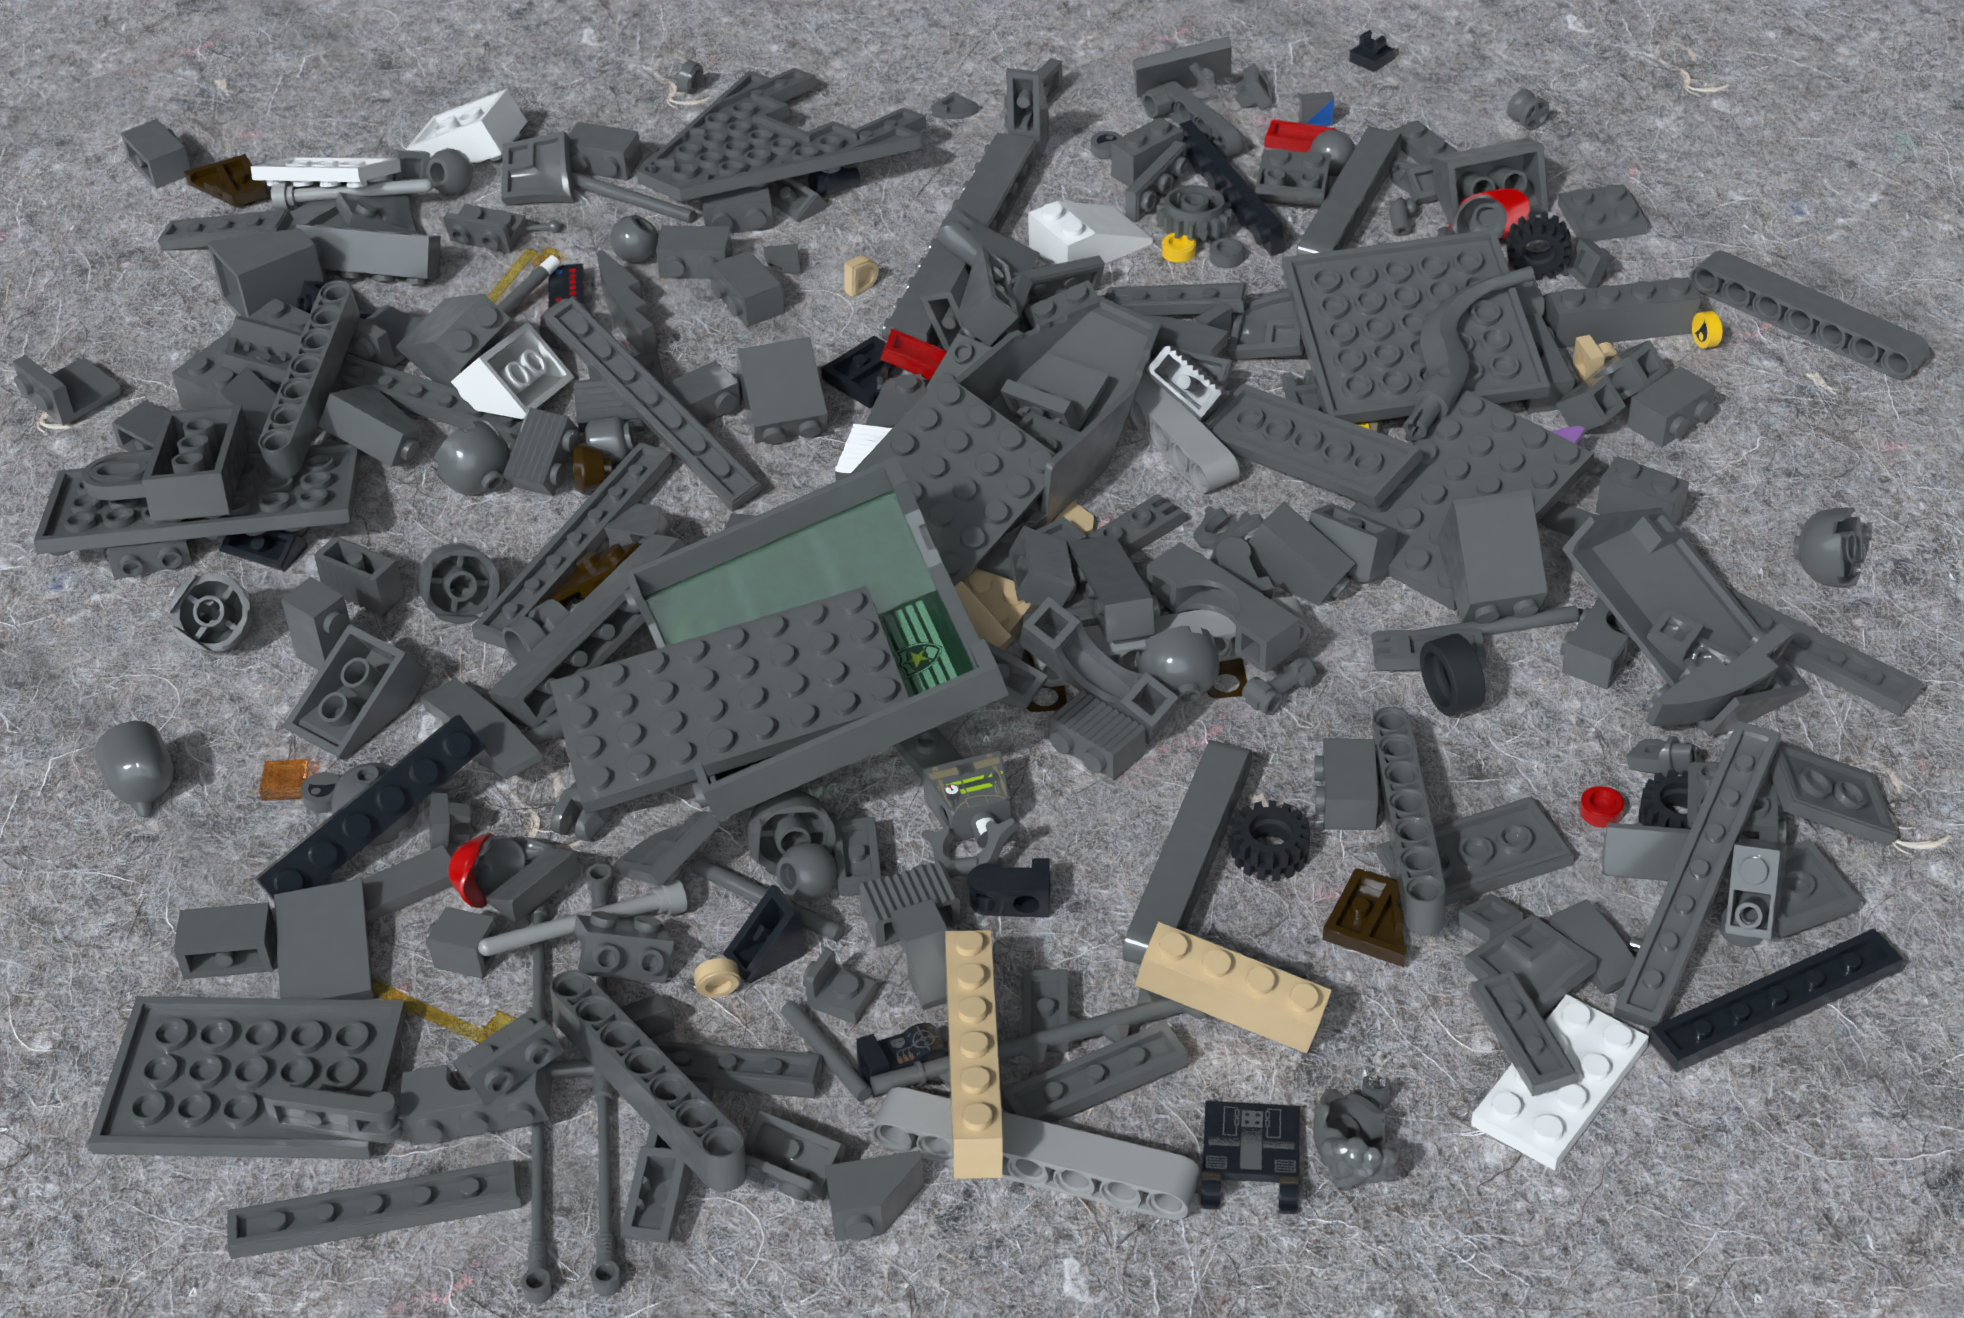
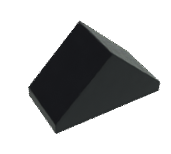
[723,885,805,983]

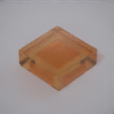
[259,759,309,801]

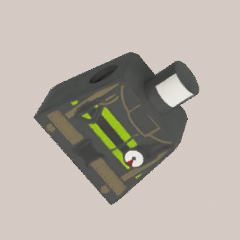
[922,750,1011,848]

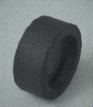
[1420,633,1486,716]

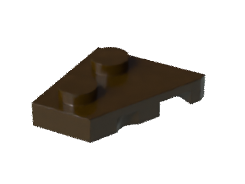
[184,154,267,207]
[1322,868,1407,967]

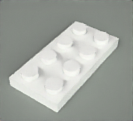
[251,157,401,188]
[1471,994,1649,1170]

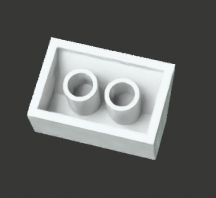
[451,321,574,419]

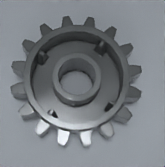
[1156,185,1232,241]

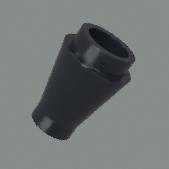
[808,166,860,198]

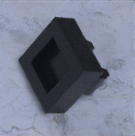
[1349,30,1395,73]

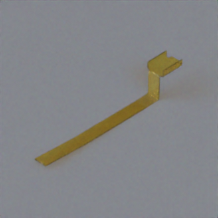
[487,247,560,303]
[373,978,517,1043]

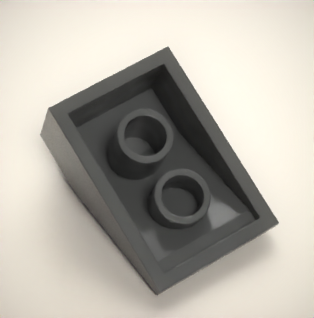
[282,624,430,760]

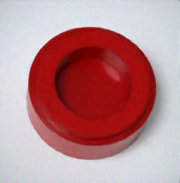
[1579,786,1625,828]

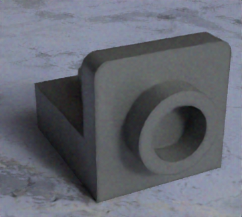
[803,948,877,1025]

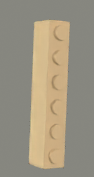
[945,930,1003,1179]

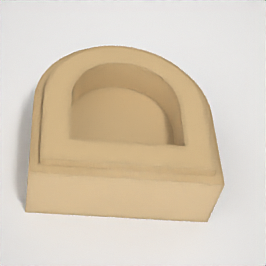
[844,255,879,297]

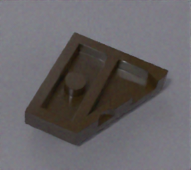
[549,542,640,608]

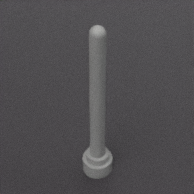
[271,179,434,210]
[478,878,687,956]

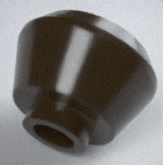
[572,443,612,494]

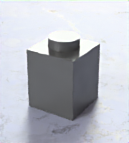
[426,906,498,979]

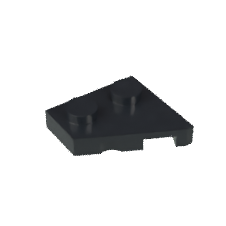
[821,336,897,409]

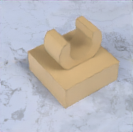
[1572,335,1617,381]

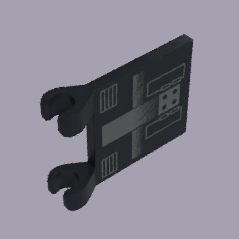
[1201,1101,1300,1214]

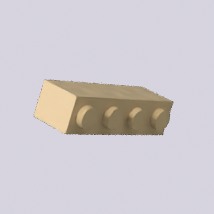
[1135,922,1332,1053]

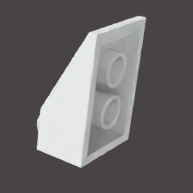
[406,89,528,163]
[1028,201,1153,265]

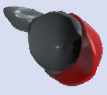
[1437,188,1531,241]
[448,833,556,908]

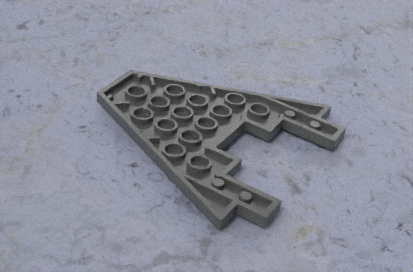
[636,68,927,202]

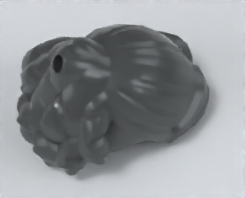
[1313,1089,1400,1191]

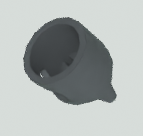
[94,720,174,818]

